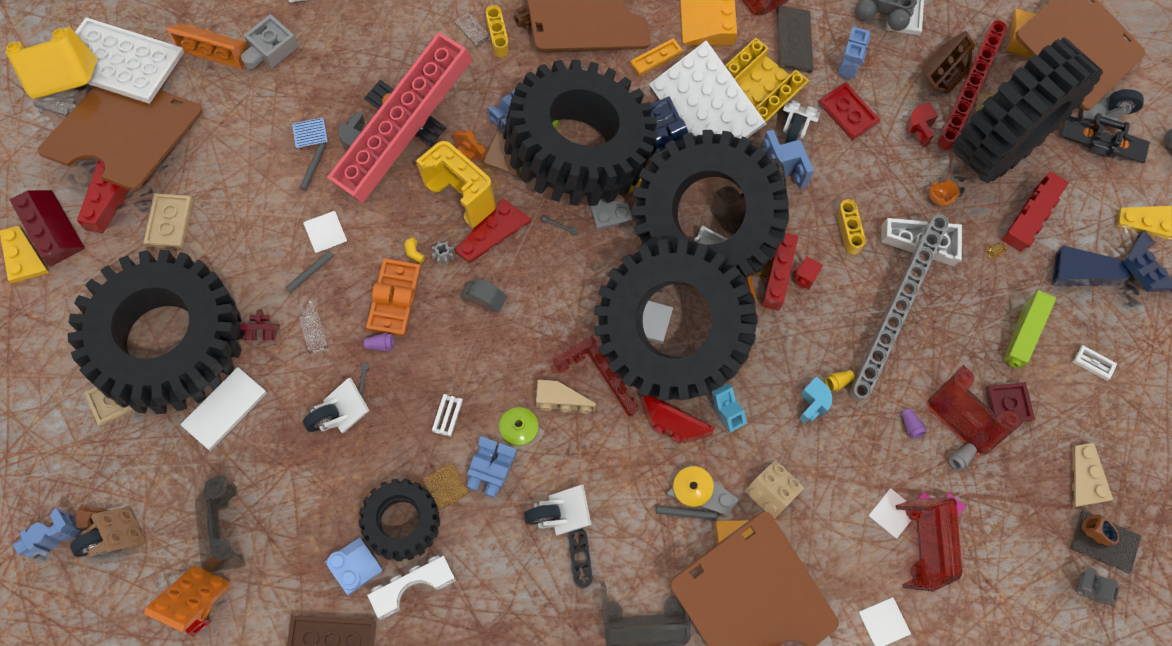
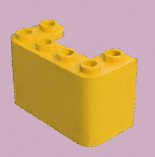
[416,141,496,229]

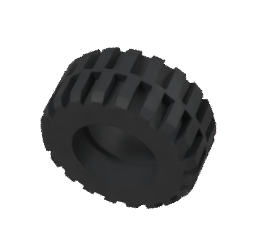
[359,479,440,561]

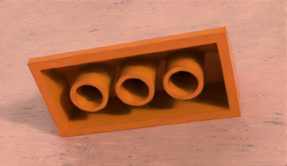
[166,23,249,69]

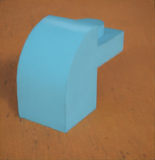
[799,376,832,424]
[711,383,747,433]

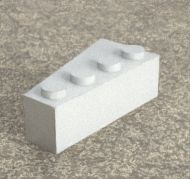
[881,218,962,266]

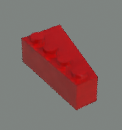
[77,160,129,233]

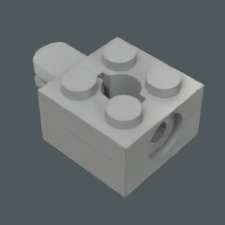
[241,14,298,69]

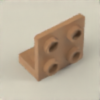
[483,133,520,176]

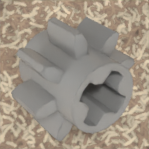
[431,241,454,265]

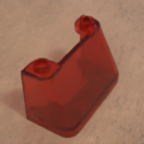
[927,365,1024,456]

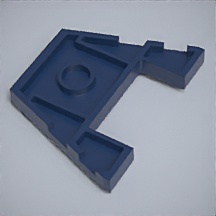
[1123,230,1172,292]

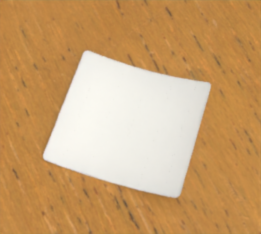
[304,211,347,253]

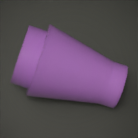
[364,332,394,351]
[901,409,927,439]

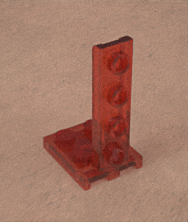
[550,335,638,416]

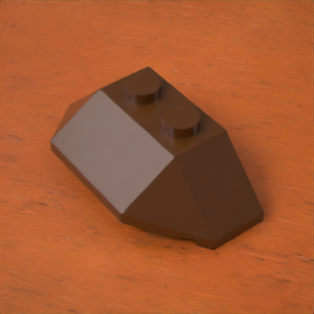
[922,31,975,93]

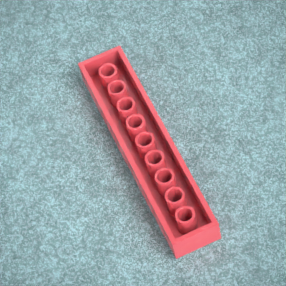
[327,32,473,204]

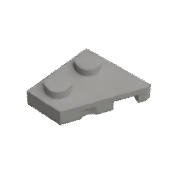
[590,198,633,231]

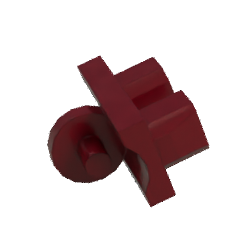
[240,310,280,340]

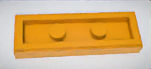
[630,38,683,77]

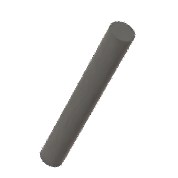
[300,142,327,191]
[285,251,334,293]
[656,506,717,520]

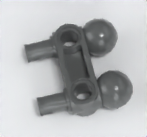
[855,0,917,31]

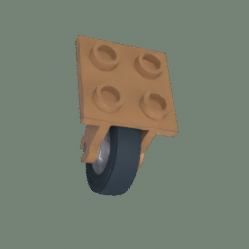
[70,506,146,557]

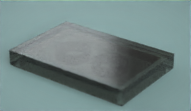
[1070,511,1141,574]

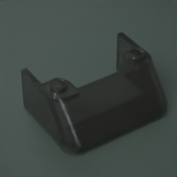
[600,581,691,646]

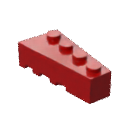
[1002,171,1069,252]

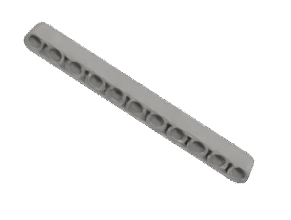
[849,214,949,401]

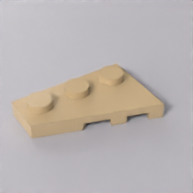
[1072,443,1113,508]

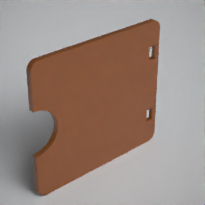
[527,0,651,51]
[1015,0,1145,111]
[38,86,202,191]
[670,511,839,646]

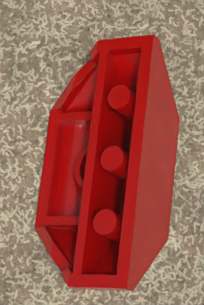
[641,395,715,444]

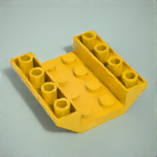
[725,38,809,122]

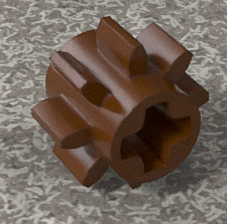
[514,6,531,29]

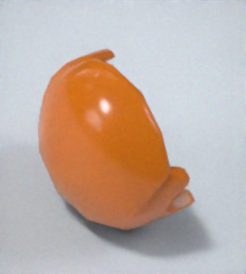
[929,180,960,207]

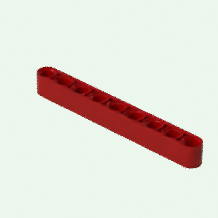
[937,20,1007,150]

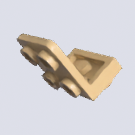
[745,461,804,519]

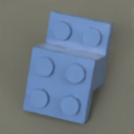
[761,130,814,189]

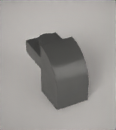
[338,111,365,151]
[460,278,508,313]
[1077,567,1120,607]

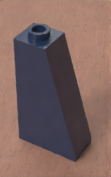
[1051,245,1131,286]

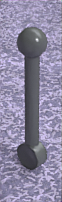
[541,215,577,235]
[359,363,369,398]

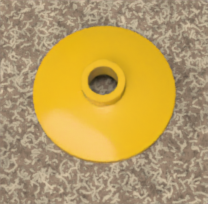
[673,466,714,507]

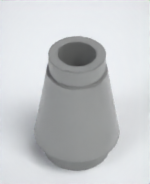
[949,443,977,471]

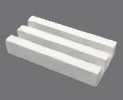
[1072,345,1117,381]
[432,394,463,437]

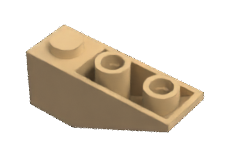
[536,380,596,414]

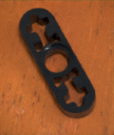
[569,528,593,589]

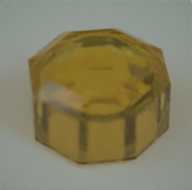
[987,242,1007,259]

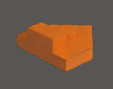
[453,130,486,163]

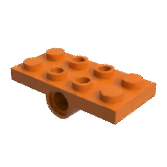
[366,258,421,337]
[144,565,230,632]

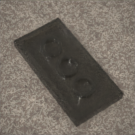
[776,5,813,73]

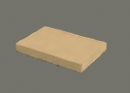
[143,193,193,249]
[84,387,133,426]

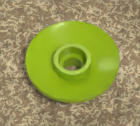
[499,407,538,446]

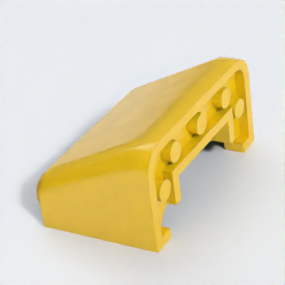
[5,26,98,99]

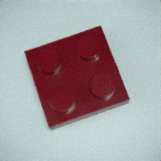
[986,382,1035,425]

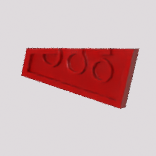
[455,198,532,264]

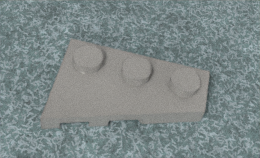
[666,463,739,517]

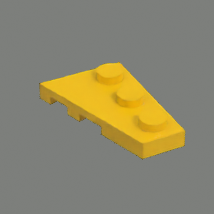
[1116,206,1172,240]
[0,226,49,284]

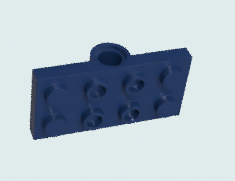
[650,96,688,155]

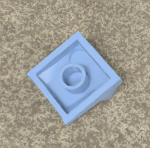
[325,537,383,596]

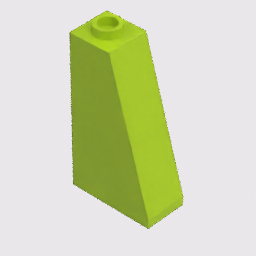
[1003,290,1056,369]

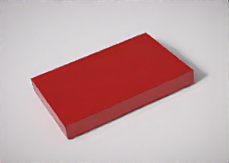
[818,82,880,141]

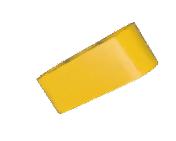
[486,5,509,57]
[836,199,866,255]

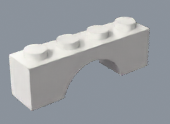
[367,555,456,620]

